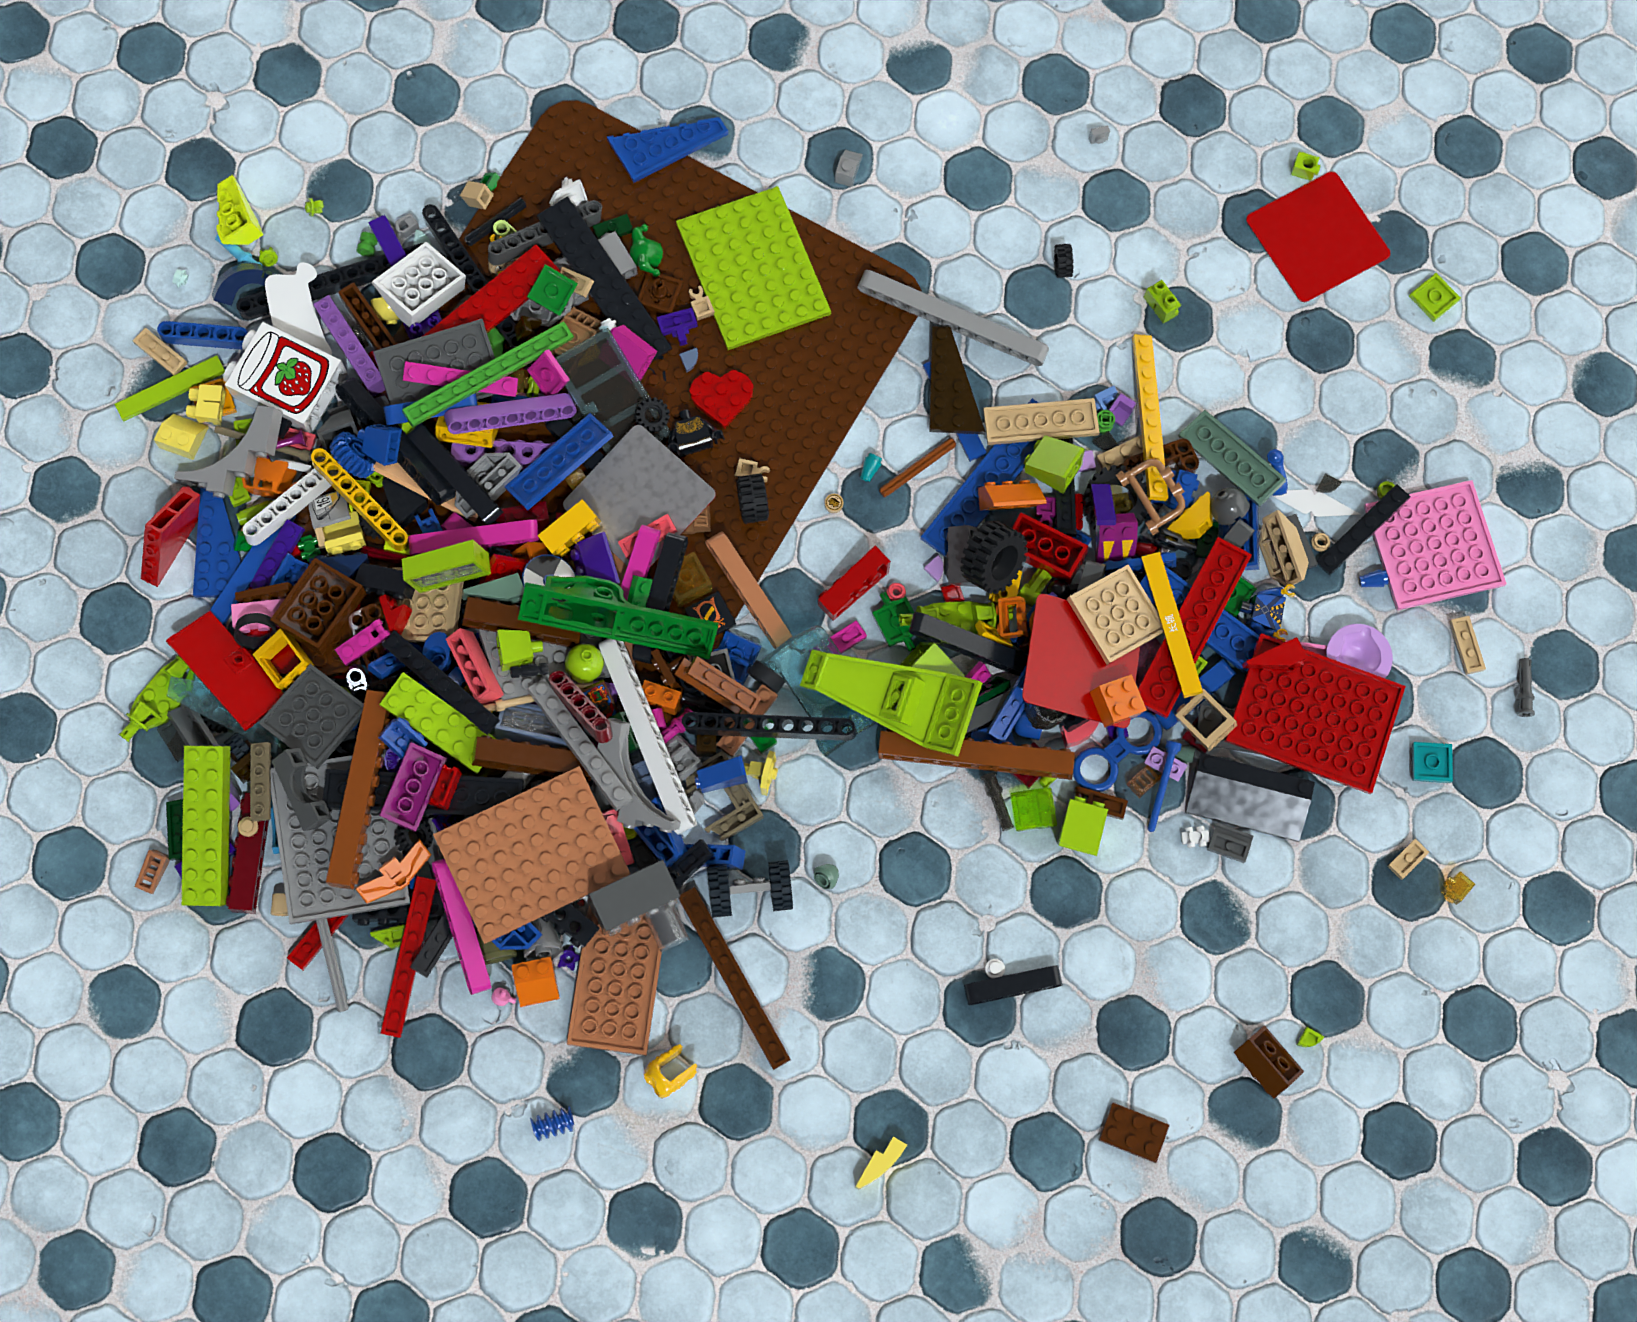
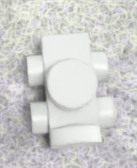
[1181,826,1210,848]

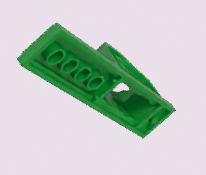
[518,576,718,659]

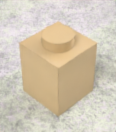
[460,181,493,210]

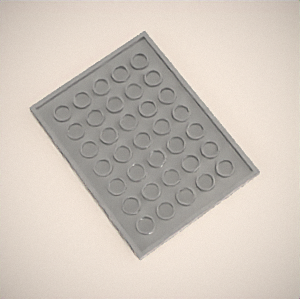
[271,750,410,925]

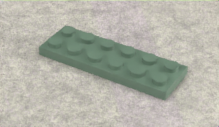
[1178,410,1286,507]

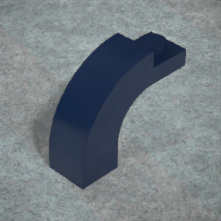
[212,263,275,306]

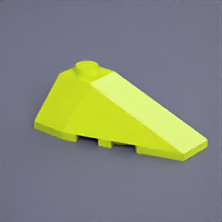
[216,175,264,245]

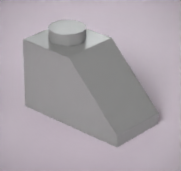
[835,150,863,187]

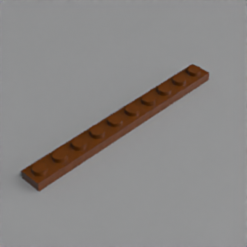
[679,887,791,1071]

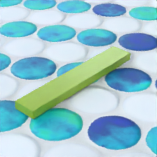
[115,355,225,422]

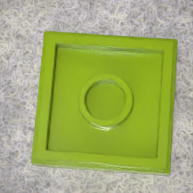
[1409,273,1461,322]

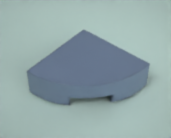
[679,348,698,372]

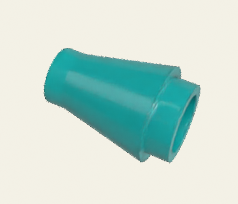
[860,453,882,482]

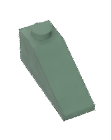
[462,573,524,605]

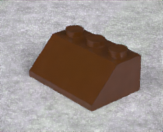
[1233,1025,1304,1099]

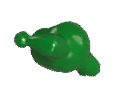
[630,224,663,277]

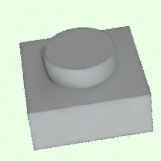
[1089,125,1110,144]

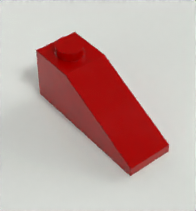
[1242,637,1308,669]

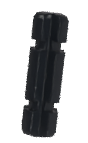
[510,663,549,678]

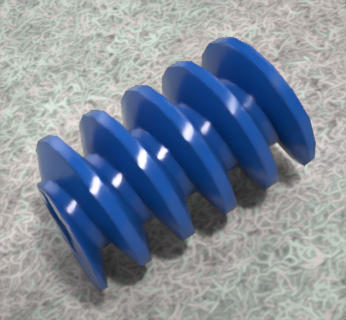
[530,1106,575,1141]

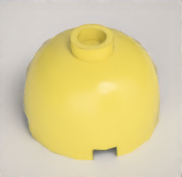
[370,297,400,325]

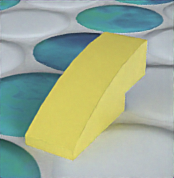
[855,1137,907,1190]

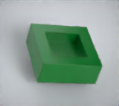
[480,172,500,192]
[233,531,255,552]

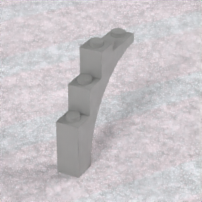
[174,405,283,498]
[597,718,681,833]

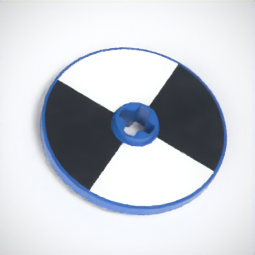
[521,555,576,602]

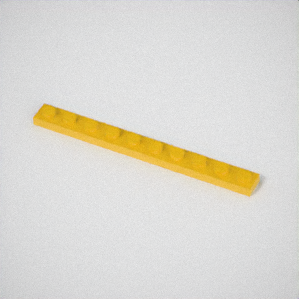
[1132,334,1168,501]

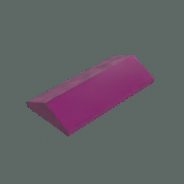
[379,742,447,831]

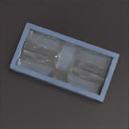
[495,703,580,751]

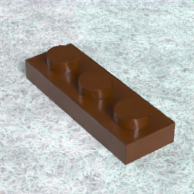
[235,582,294,603]

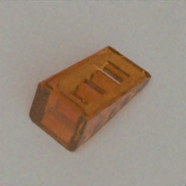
[1126,765,1162,798]

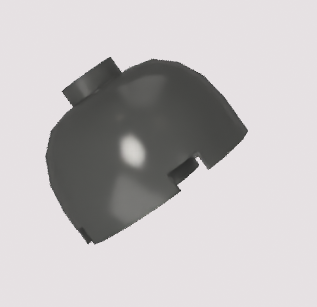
[1210,488,1250,525]

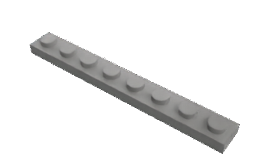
[528,679,633,811]

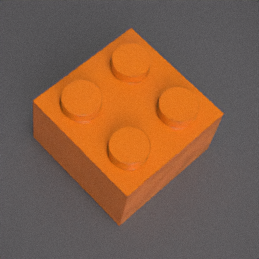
[1090,674,1147,728]

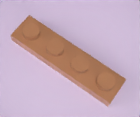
[717,684,778,757]

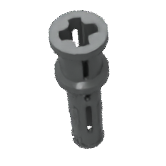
[1517,658,1535,717]

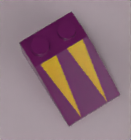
[1095,513,1138,563]

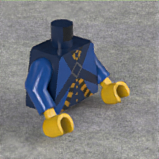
[1238,584,1295,642]

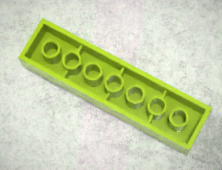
[181,746,230,906]

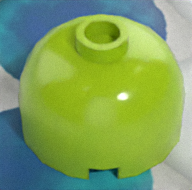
[564,644,604,683]

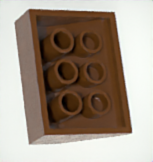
[270,558,366,656]

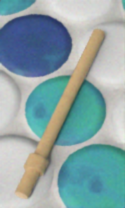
[483,682,594,712]

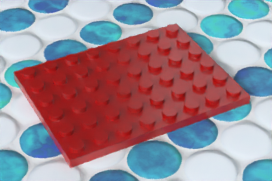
[1225,633,1406,794]

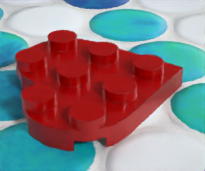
[690,370,753,429]

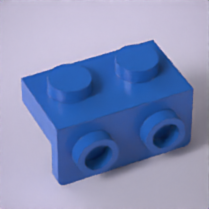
[269,553,309,586]
[378,717,428,760]

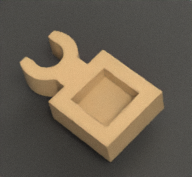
[689,286,715,321]
[735,458,770,482]

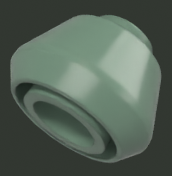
[814,864,839,889]

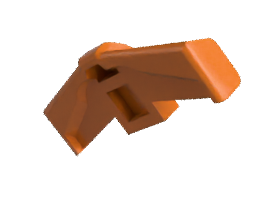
[354,839,432,904]

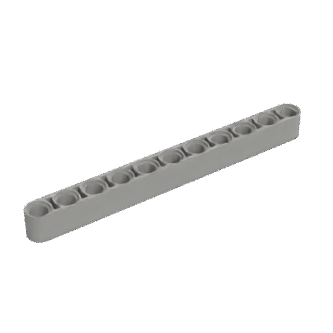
[857,270,1049,366]

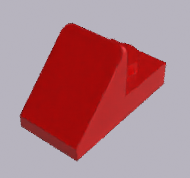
[379,594,412,635]

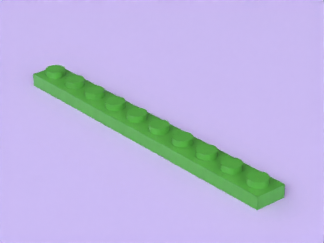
[402,321,574,428]

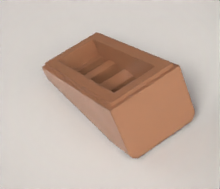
[134,850,170,894]

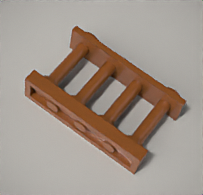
[674,656,762,714]

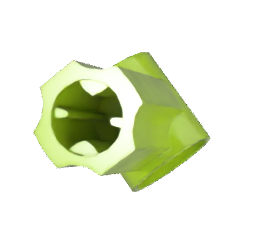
[1017,568,1052,607]

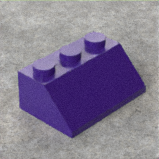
[571,532,620,585]

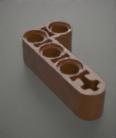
[1123,438,1199,476]
[348,604,387,679]

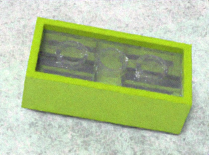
[402,540,491,593]

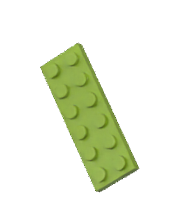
[379,672,496,774]

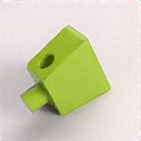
[496,630,543,671]

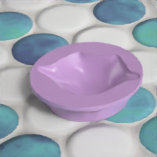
[1326,624,1393,678]

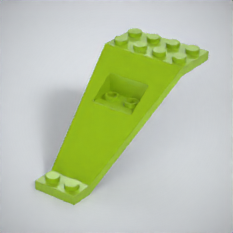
[800,649,982,757]

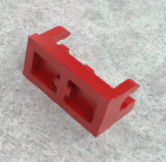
[428,764,462,810]

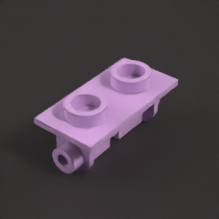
[1144,746,1188,782]

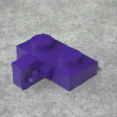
[657,308,698,346]

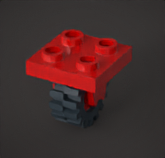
[478,546,528,585]

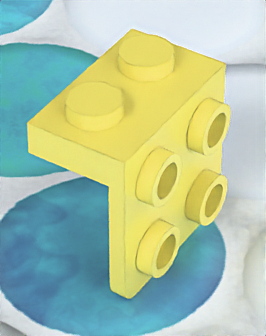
[322,511,366,556]

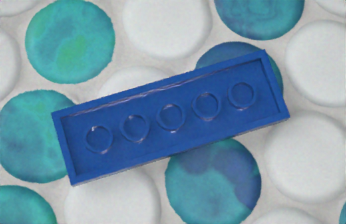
[505,413,614,511]

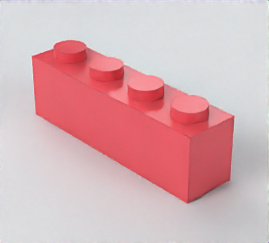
[446,628,504,705]

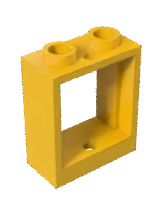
[253,628,315,691]

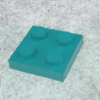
[1412,742,1453,783]

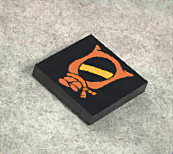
[685,592,736,636]

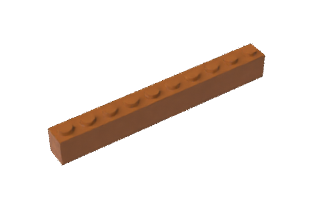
[326,690,391,890]
[878,729,1075,780]

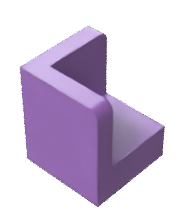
[1109,393,1136,426]

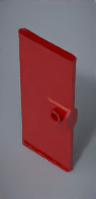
[166,611,284,731]

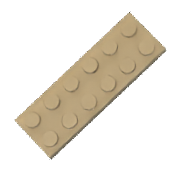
[983,398,1099,445]

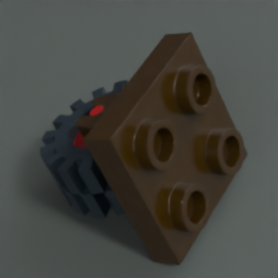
[223,732,274,784]

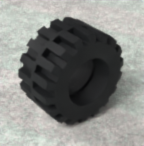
[736,473,769,524]

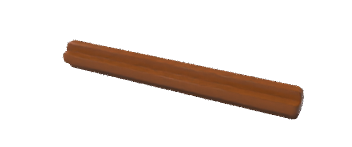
[879,438,956,497]

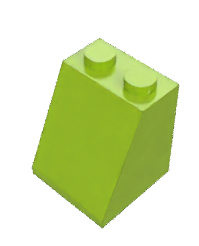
[1024,435,1085,494]
[899,642,965,677]
[1057,796,1108,856]

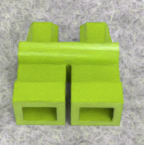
[1143,280,1181,324]

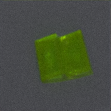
[1011,788,1057,832]

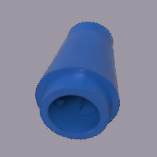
[1359,569,1388,588]

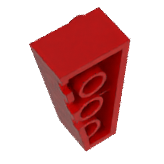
[818,545,891,621]

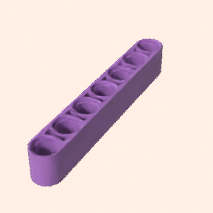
[444,393,576,434]

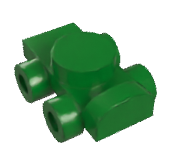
[298,535,321,563]

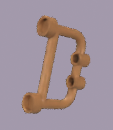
[1116,459,1185,535]

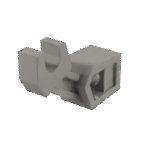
[393,213,420,244]

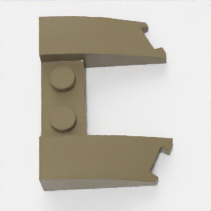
[684,750,764,841]

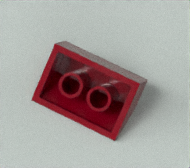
[491,501,550,551]

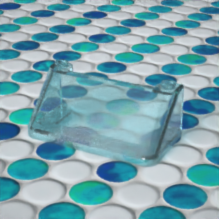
[761,625,877,757]

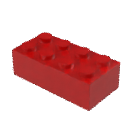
[1012,513,1088,585]

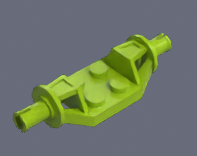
[899,601,1013,634]
[118,655,195,742]

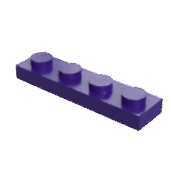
[249,519,305,589]

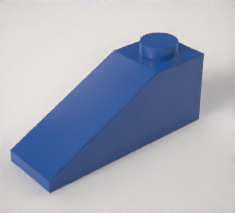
[685,844,746,870]

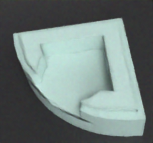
[413,230,432,246]

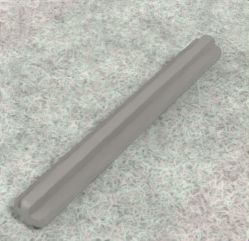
[316,919,348,1012]

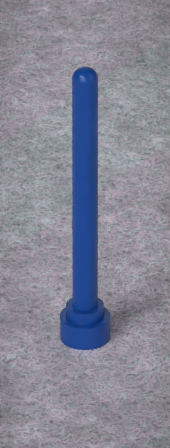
[1148,740,1182,832]

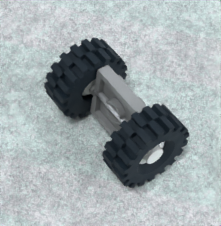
[707,860,793,918]

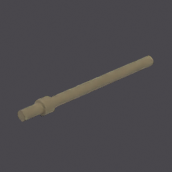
[214,425,325,462]

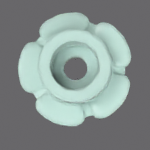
[173,269,188,287]

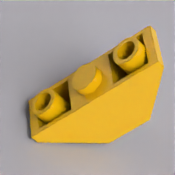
[1167,491,1213,539]

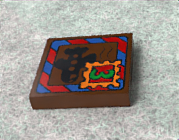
[580,679,620,719]

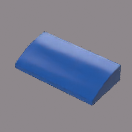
[1219,495,1260,570]

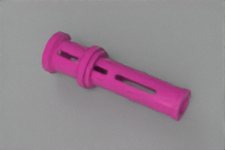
[661,708,696,744]

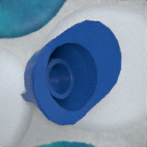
[422,632,452,673]

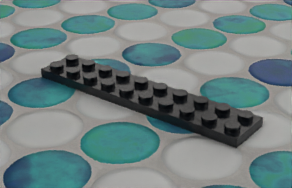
[536,196,672,363]
[322,769,524,817]

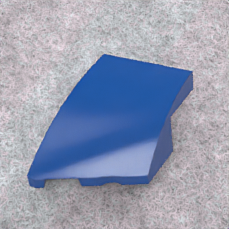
[713,630,762,685]

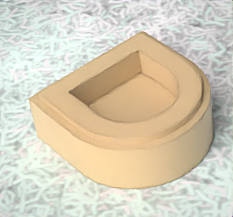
[315,527,326,549]

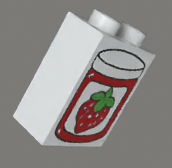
[223,322,348,434]

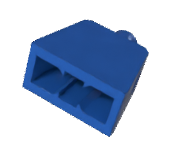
[357,424,402,466]

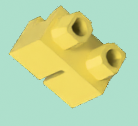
[186,384,226,426]

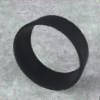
[234,613,277,650]

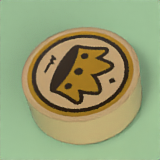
[825,494,843,513]

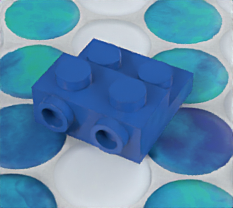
[1151,469,1200,512]

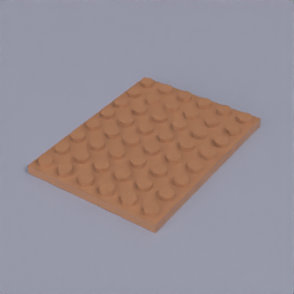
[433,766,631,944]

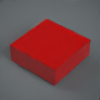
[940,584,965,602]

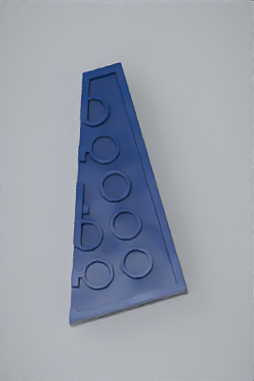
[607,117,728,183]
[193,488,242,598]

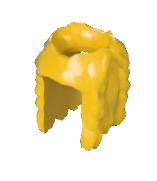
[643,1044,697,1099]

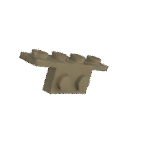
[250,742,271,822]

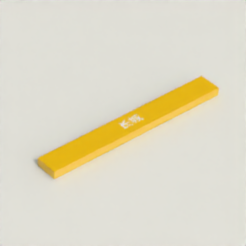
[1141,552,1203,698]

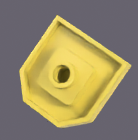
[744,751,778,796]

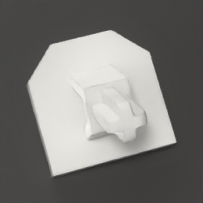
[549,177,588,207]

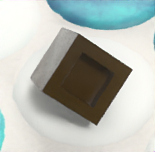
[514,316,542,343]

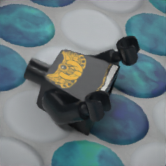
[668,410,725,457]

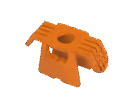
[242,457,297,499]

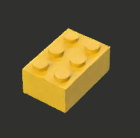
[538,499,601,557]

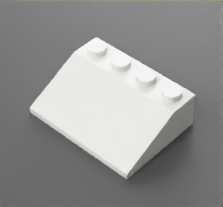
[372,242,466,327]

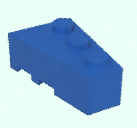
[634,797,687,867]

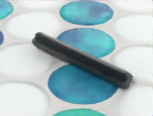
[464,198,526,246]

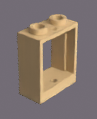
[1175,689,1237,752]

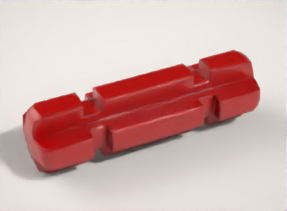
[1075,493,1083,530]

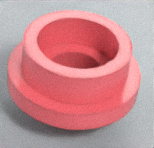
[887,583,906,601]

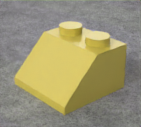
[154,414,209,460]

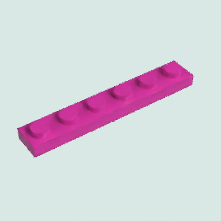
[402,361,518,397]

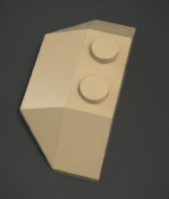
[1259,510,1309,586]

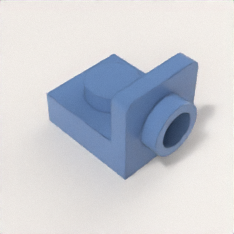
[1094,386,1118,413]

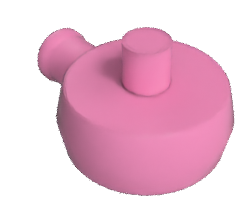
[491,988,516,1006]

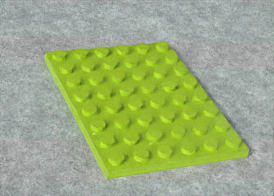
[676,186,831,350]

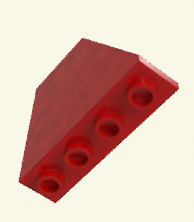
[141,487,200,587]

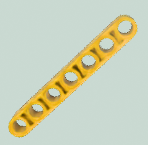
[311,448,408,551]

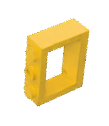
[435,402,499,448]

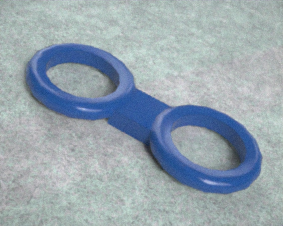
[1073,711,1162,792]

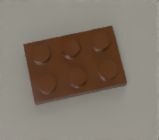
[1099,1102,1170,1163]

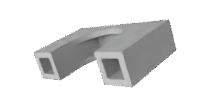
[553,231,637,307]

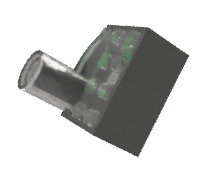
[587,860,690,953]

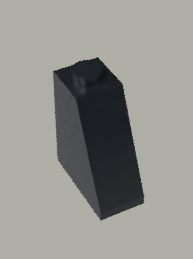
[382,477,429,529]

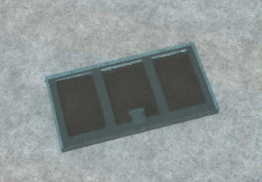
[555,328,670,455]

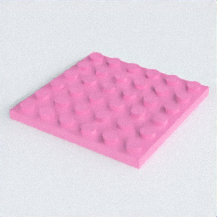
[1364,480,1507,611]

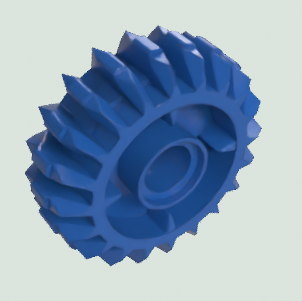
[329,432,377,478]

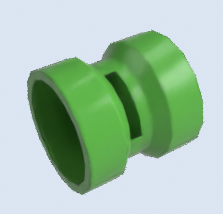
[356,232,378,257]
[1097,410,1115,434]

